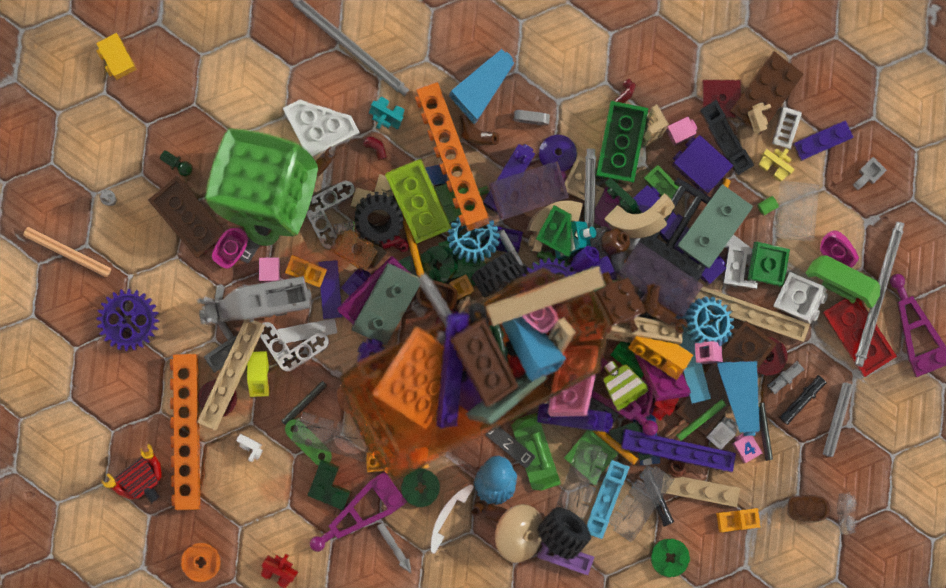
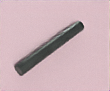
[281,380,327,426]
[759,402,773,461]

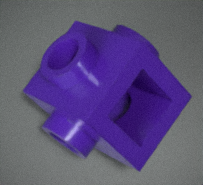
[357,338,387,371]

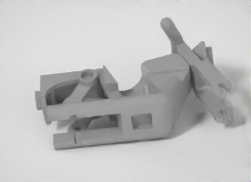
[197,276,311,340]

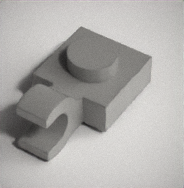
[853,157,887,190]

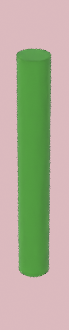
[676,399,726,441]

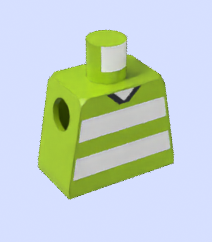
[603,361,649,411]

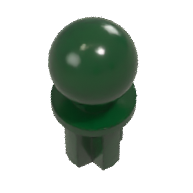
[160,150,193,177]

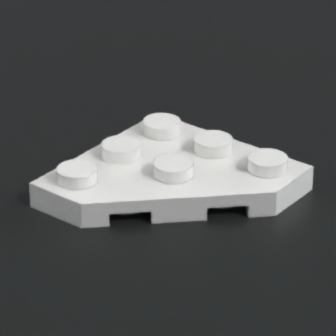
[283,100,360,157]

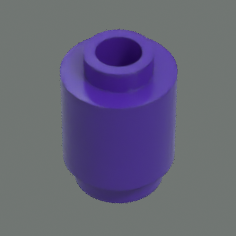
[571,246,599,273]

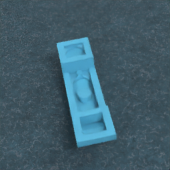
[587,460,630,539]

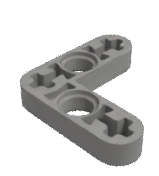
[306,181,355,250]

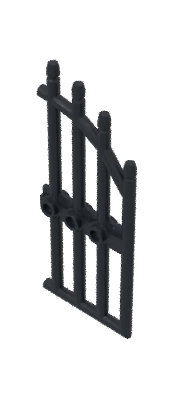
[594,178,711,329]

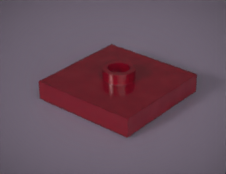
[702,80,741,118]

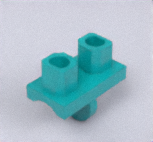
[369,97,405,130]

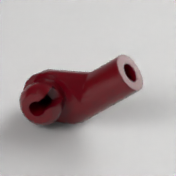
[363,136,387,160]
[381,235,409,252]

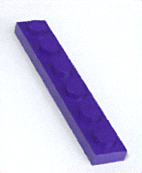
[436,312,469,428]
[620,429,736,473]

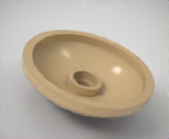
[495,504,543,563]

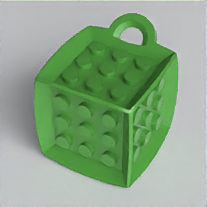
[205,128,318,246]

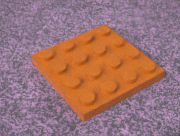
[372,327,465,429]

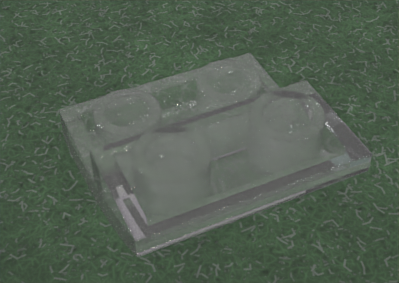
[837,492,857,535]

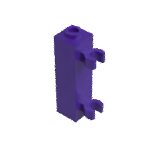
[483,144,535,214]
[537,403,613,433]

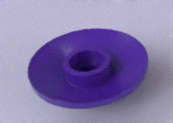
[539,135,577,172]

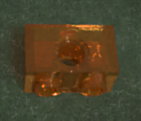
[330,229,378,271]

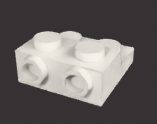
[774,272,828,324]

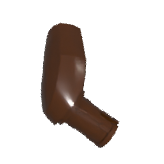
[459,114,499,145]

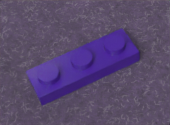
[793,120,854,161]

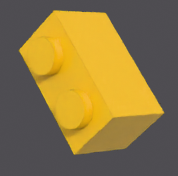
[96,33,137,80]

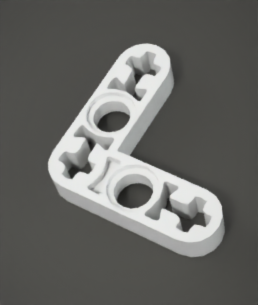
[260,322,329,372]

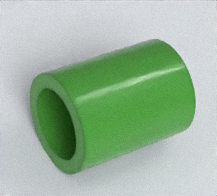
[757,196,779,216]

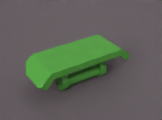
[806,255,880,308]
[511,413,561,491]

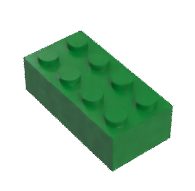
[595,101,649,186]

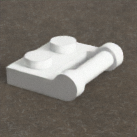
[723,245,758,289]

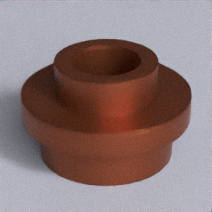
[667,460,686,478]

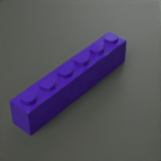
[634,185,726,286]

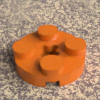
[181,543,221,582]

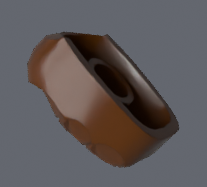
[415,280,458,310]
[787,495,831,523]

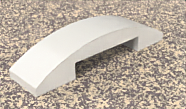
[431,485,474,554]

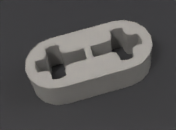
[513,110,550,125]

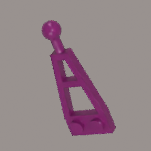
[890,274,946,377]
[591,355,658,436]
[310,471,407,552]

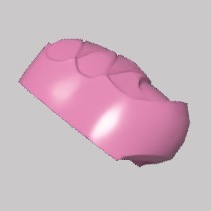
[522,305,558,333]

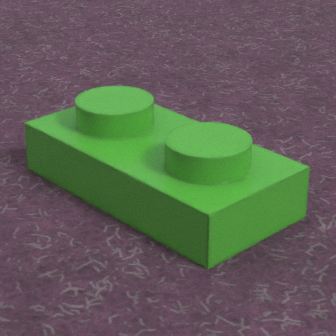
[643,165,678,199]

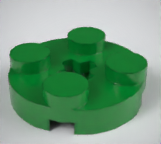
[651,539,690,577]

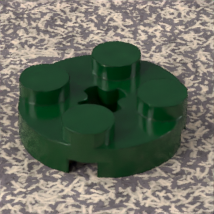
[421,246,458,283]
[401,468,440,507]

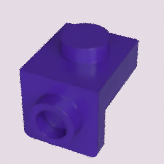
[341,267,371,296]

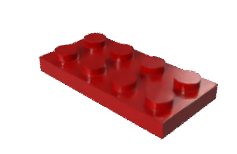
[822,298,897,377]

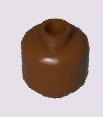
[601,228,630,255]

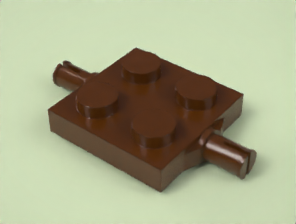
[594,271,646,333]

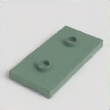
[677,184,753,269]
[352,263,421,345]
[466,373,546,424]

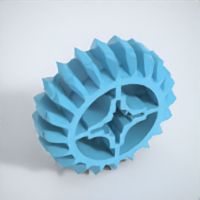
[447,217,499,263]
[683,297,734,349]

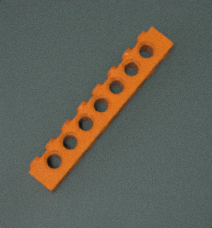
[415,82,489,231]
[170,354,201,510]

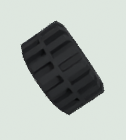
[355,192,403,244]
[471,252,524,297]
[538,507,591,559]

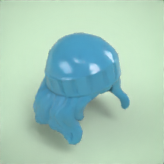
[474,456,517,505]

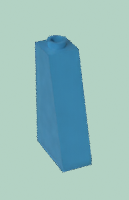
[449,49,514,124]
[502,316,566,381]
[717,361,760,436]

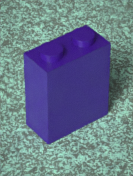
[672,135,733,195]

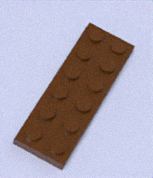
[676,321,777,436]

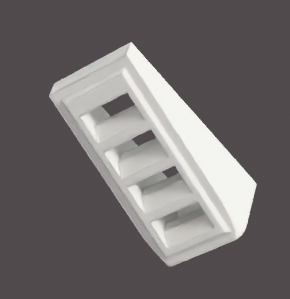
[772,106,802,149]

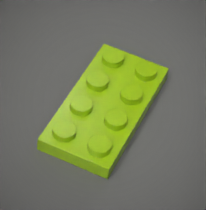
[385,159,452,244]

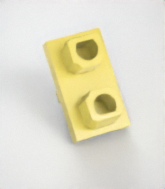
[758,148,794,182]

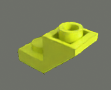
[247,351,270,397]

